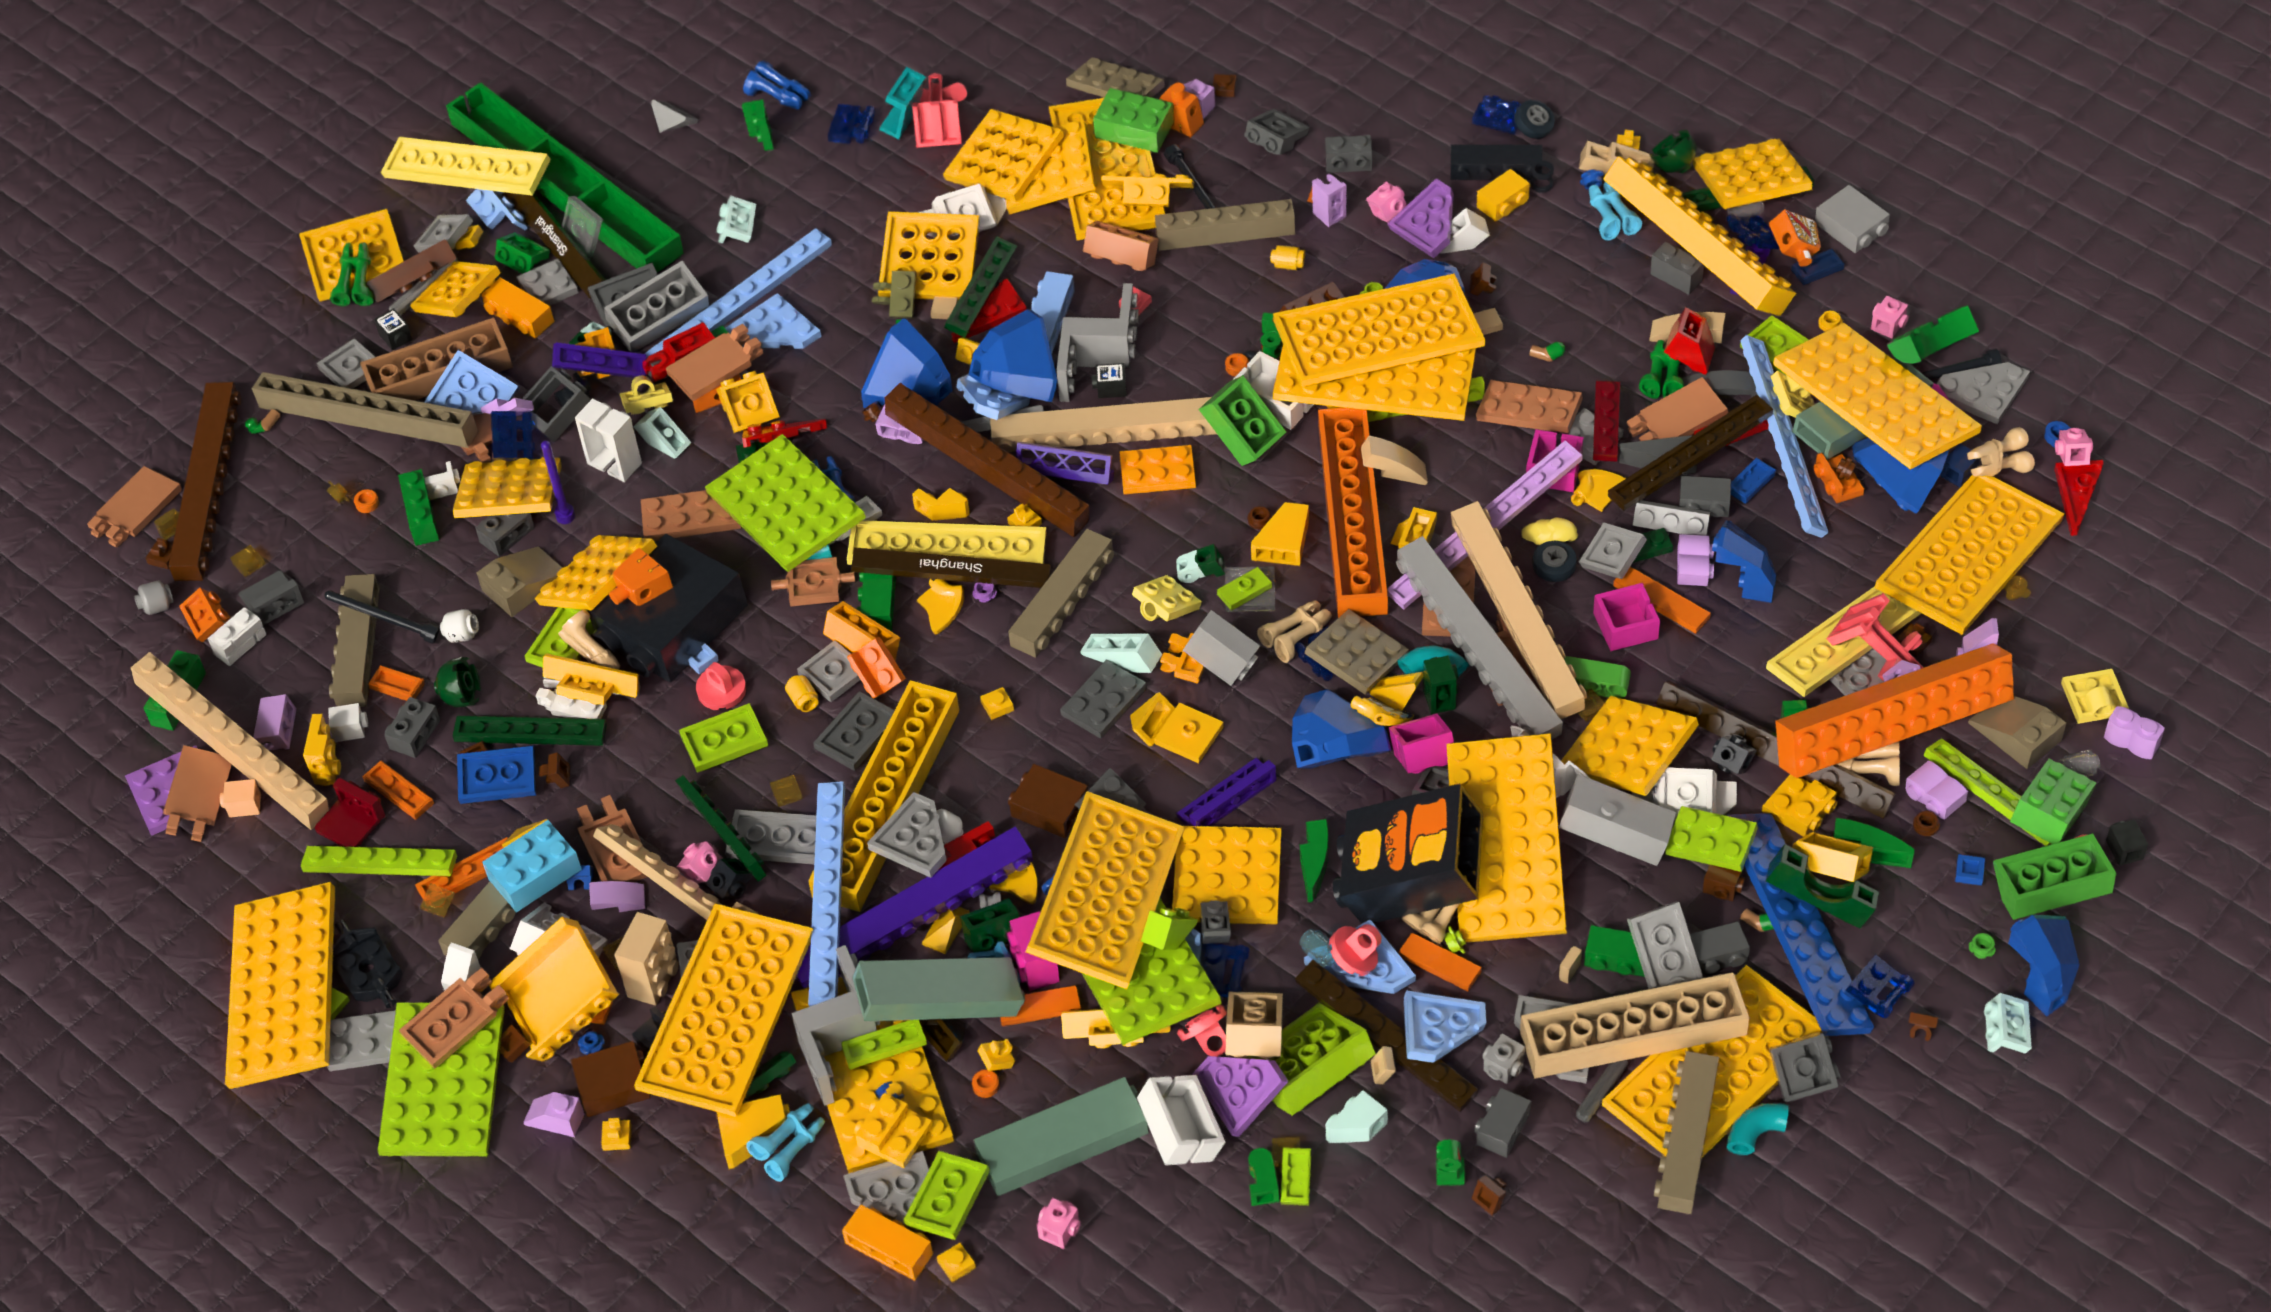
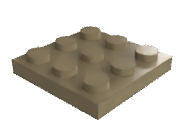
[1304,609,1409,695]

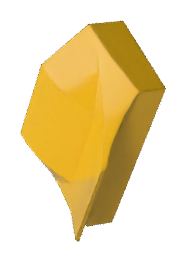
[1390,507,1437,548]

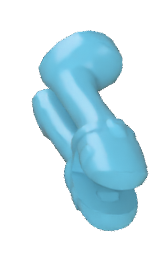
[1589,182,1642,240]
[747,1103,825,1182]

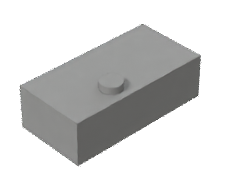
[604,261,709,353]
[1558,774,1676,866]

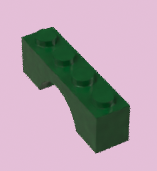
[1766,844,1879,929]

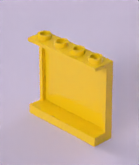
[489,917,619,1062]

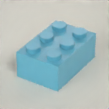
[482,820,582,912]

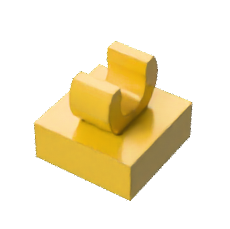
[1617,130,1640,150]
[1007,504,1042,527]
[978,1039,1015,1071]
[601,1118,632,1151]

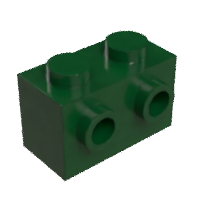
[1423,656,1458,715]
[960,899,1020,953]

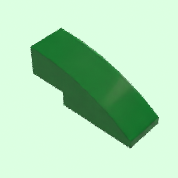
[1833,818,1914,868]
[1299,819,1328,902]

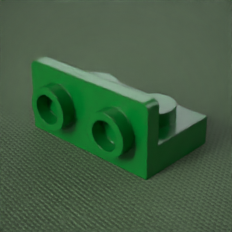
[742,99,774,151]
[495,232,550,274]

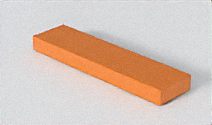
[1613,566,1711,634]
[415,837,508,907]

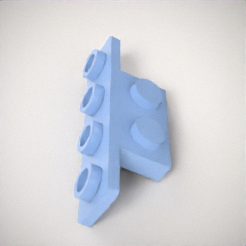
[466,189,529,231]

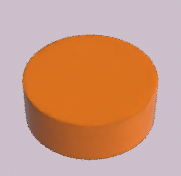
[1225,353,1249,376]
[354,489,379,513]
[972,1070,1000,1098]

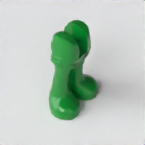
[330,243,374,306]
[1639,340,1685,399]

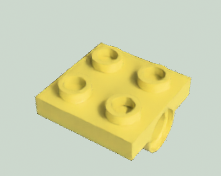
[1770,371,1815,418]
[620,375,673,415]
[1132,575,1202,622]
[2061,669,2129,724]

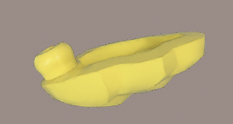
[1521,517,1578,545]

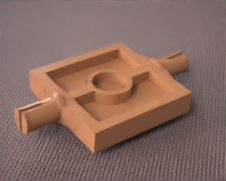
[771,557,856,607]

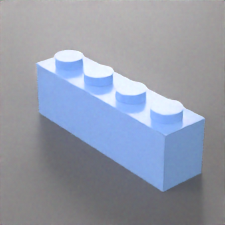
[1031,271,1074,354]

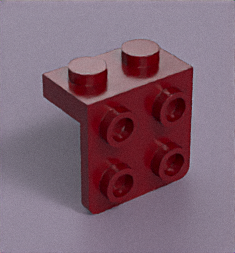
[315,778,385,847]

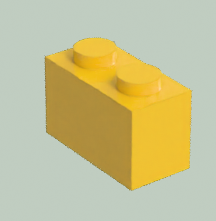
[1477,169,1530,222]

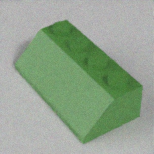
[1993,834,2116,920]

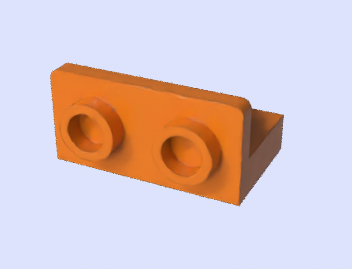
[1814,453,1864,504]
[179,587,230,642]
[847,636,906,699]

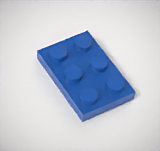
[457,746,536,804]

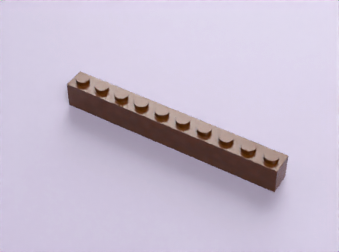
[168,382,241,581]
[885,383,1089,537]

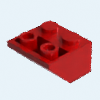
[1664,307,1715,375]

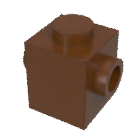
[1703,865,1746,902]

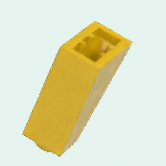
[1251,502,1309,566]
[717,1095,790,1169]

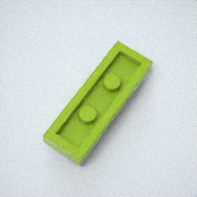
[841,1020,927,1070]

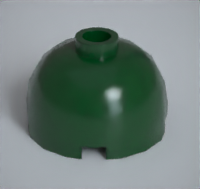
[1649,130,1697,173]
[434,657,481,707]

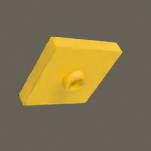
[1154,703,1224,763]

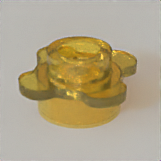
[326,480,350,504]
[2003,576,2031,601]

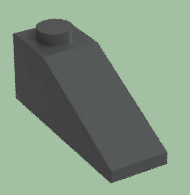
[1618,435,1697,475]

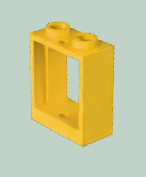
[1792,832,1873,882]

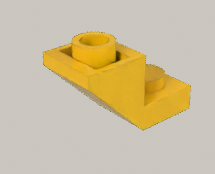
[912,488,970,521]

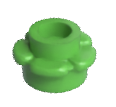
[1969,933,1996,959]

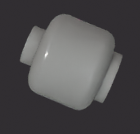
[134,580,173,615]

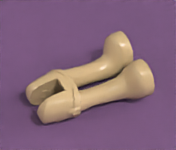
[1257,600,1332,663]
[558,609,620,670]
[1838,741,1900,786]
[1402,904,1459,944]

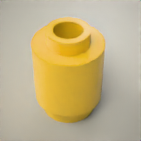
[1270,245,1305,270]
[785,675,819,712]

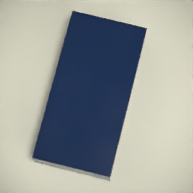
[1791,249,1844,285]

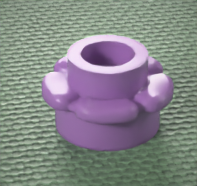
[972,583,997,603]

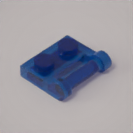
[1201,943,1250,997]
[1846,954,1914,1018]

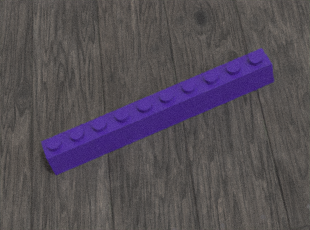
[796,826,1033,989]

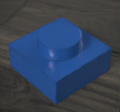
[1955,854,1985,886]

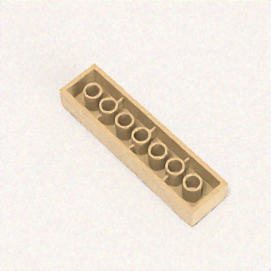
[1520,973,1749,1078]

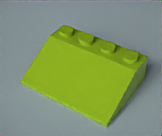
[1244,1003,1376,1116]

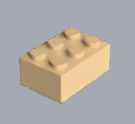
[615,912,679,1006]
[1226,992,1283,1059]

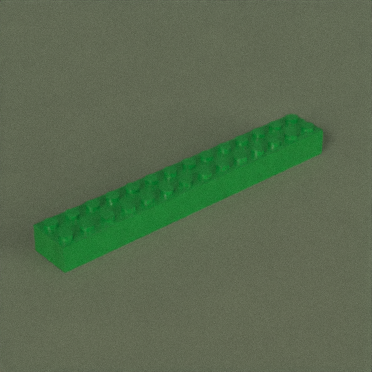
[446,82,684,273]

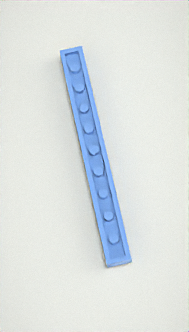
[645,228,832,359]
[1740,335,1829,538]
[808,781,845,1007]

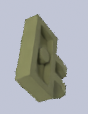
[872,271,916,319]

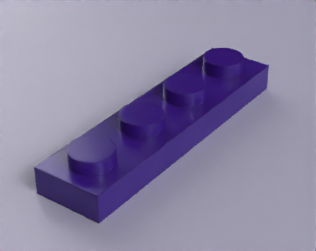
[552,342,646,378]

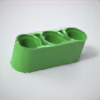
[1564,656,1631,698]

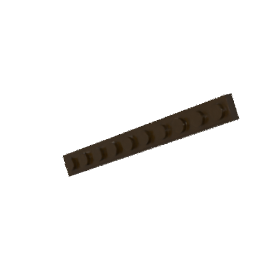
[1656,680,1897,819]

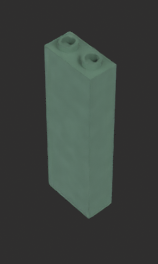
[1792,358,1933,460]
[852,957,1025,1021]
[974,1077,1148,1197]

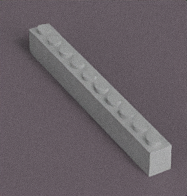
[1396,536,1563,739]

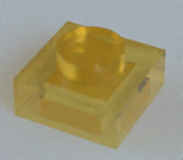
[230,545,265,577]
[420,883,455,918]

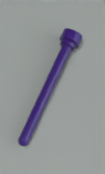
[541,441,575,524]

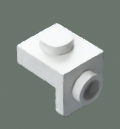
[424,461,461,500]

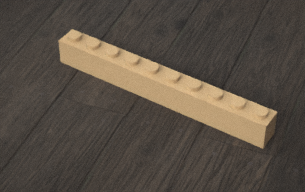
[990,397,1217,452]
[1451,501,1587,719]
[131,652,329,830]

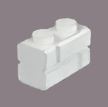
[207,608,266,666]

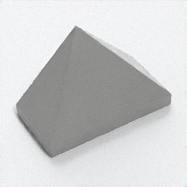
[651,100,698,133]

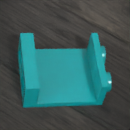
[879,67,926,139]

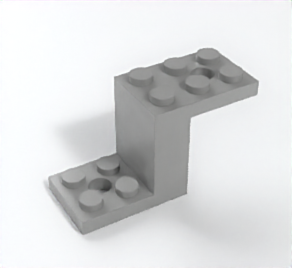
[1057,283,1139,402]
[792,945,880,1106]

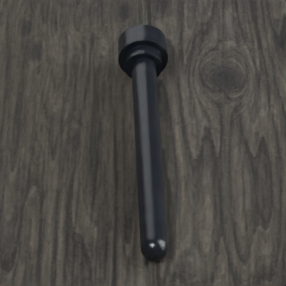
[1164,144,1216,209]
[1922,348,2002,380]
[324,590,440,644]

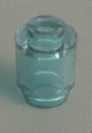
[1299,928,1336,967]

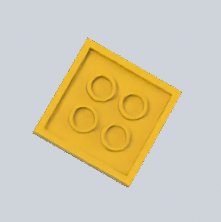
[410,261,501,317]

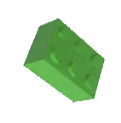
[1093,88,1174,153]
[1198,375,1286,466]
[2010,759,2096,844]

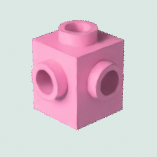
[1366,182,1407,223]
[1871,296,1909,339]
[2055,428,2093,466]
[676,841,724,884]
[1037,1198,1081,1249]

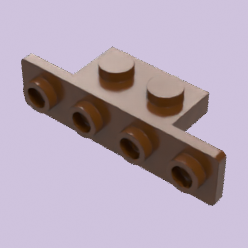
[366,239,457,302]

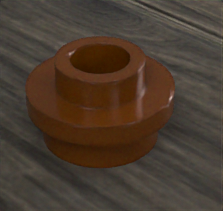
[862,401,883,422]
[1835,456,1856,480]
[1247,506,1272,529]
[1913,811,1940,836]

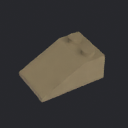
[476,546,562,617]
[1968,696,2066,769]

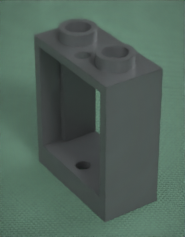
[522,366,591,442]

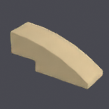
[1579,141,1654,175]
[1650,312,1725,343]
[1361,435,1428,485]

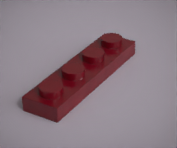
[1593,381,1620,462]

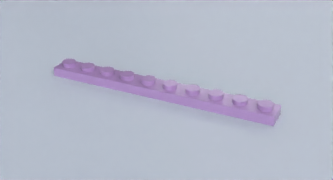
[1387,441,1583,610]

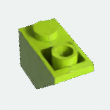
[1141,907,1198,950]

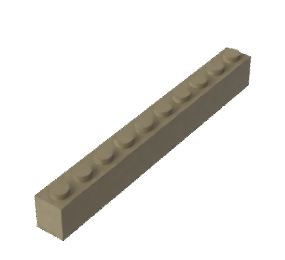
[252,372,478,448]

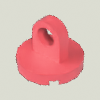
[696,662,746,710]
[1329,924,1382,976]
[1177,1004,1227,1057]

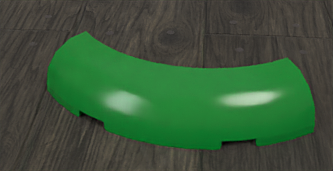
[1887,305,1979,364]

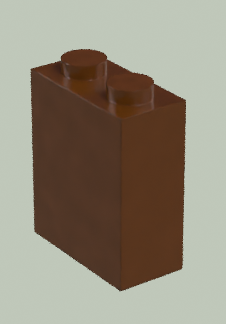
[1008,764,1088,838]
[571,1041,650,1117]

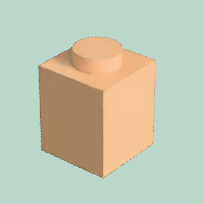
[220,779,261,817]

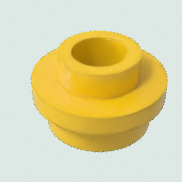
[1818,311,1843,332]

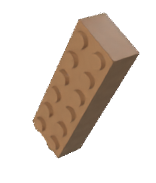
[360,318,513,401]

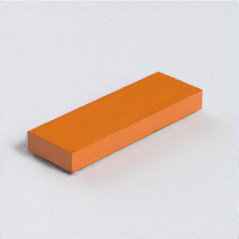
[362,760,434,820]
[1399,933,1482,991]
[1000,985,1081,1027]

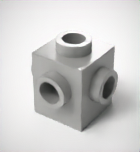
[1482,1034,1525,1084]

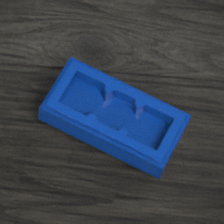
[1730,458,1776,504]

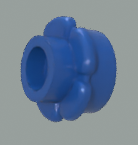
[578,1031,605,1055]

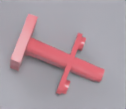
[912,73,967,147]
[1826,593,1924,681]

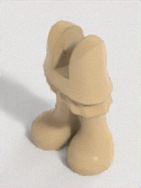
[1967,427,2035,476]

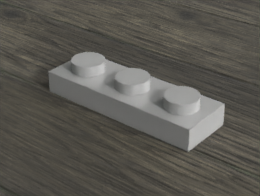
[1633,500,1711,536]

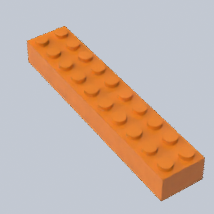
[1318,408,1388,618]
[1776,643,2014,778]

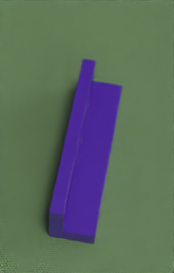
[1016,442,1114,485]
[1177,758,1276,826]

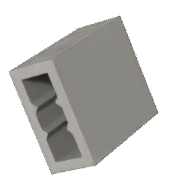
[1815,185,1890,253]
[1182,610,1260,686]

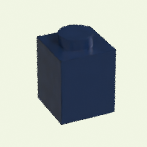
[1940,443,1980,488]

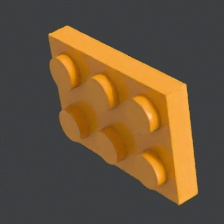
[1120,445,1196,494]

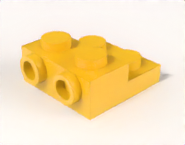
[717,371,780,433]
[303,714,341,786]
[1762,774,1838,837]
[854,1093,933,1168]

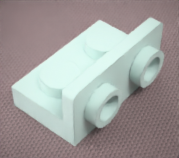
[716,196,756,243]
[1984,993,2032,1053]

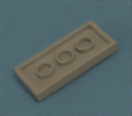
[1066,58,1165,98]

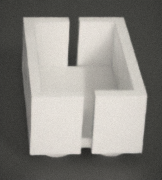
[1233,351,1314,430]
[575,399,642,482]
[1137,1075,1225,1165]

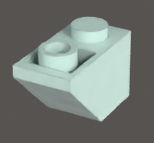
[1326,1091,1388,1143]

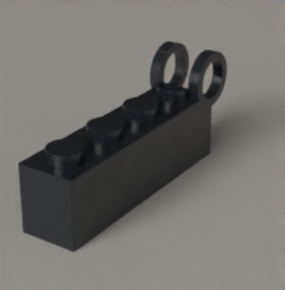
[1450,145,1554,193]

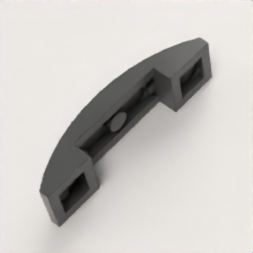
[1682,370,1759,398]

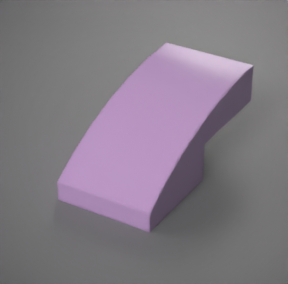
[481,398,534,417]
[589,881,646,912]

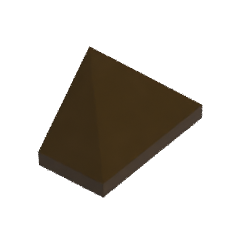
[919,1018,966,1062]

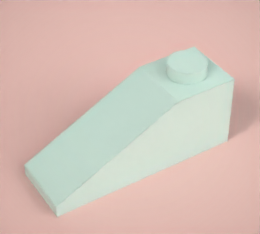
[1080,634,1162,673]

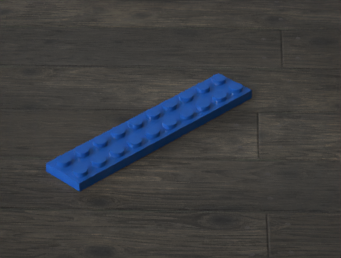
[1727,813,1874,1036]

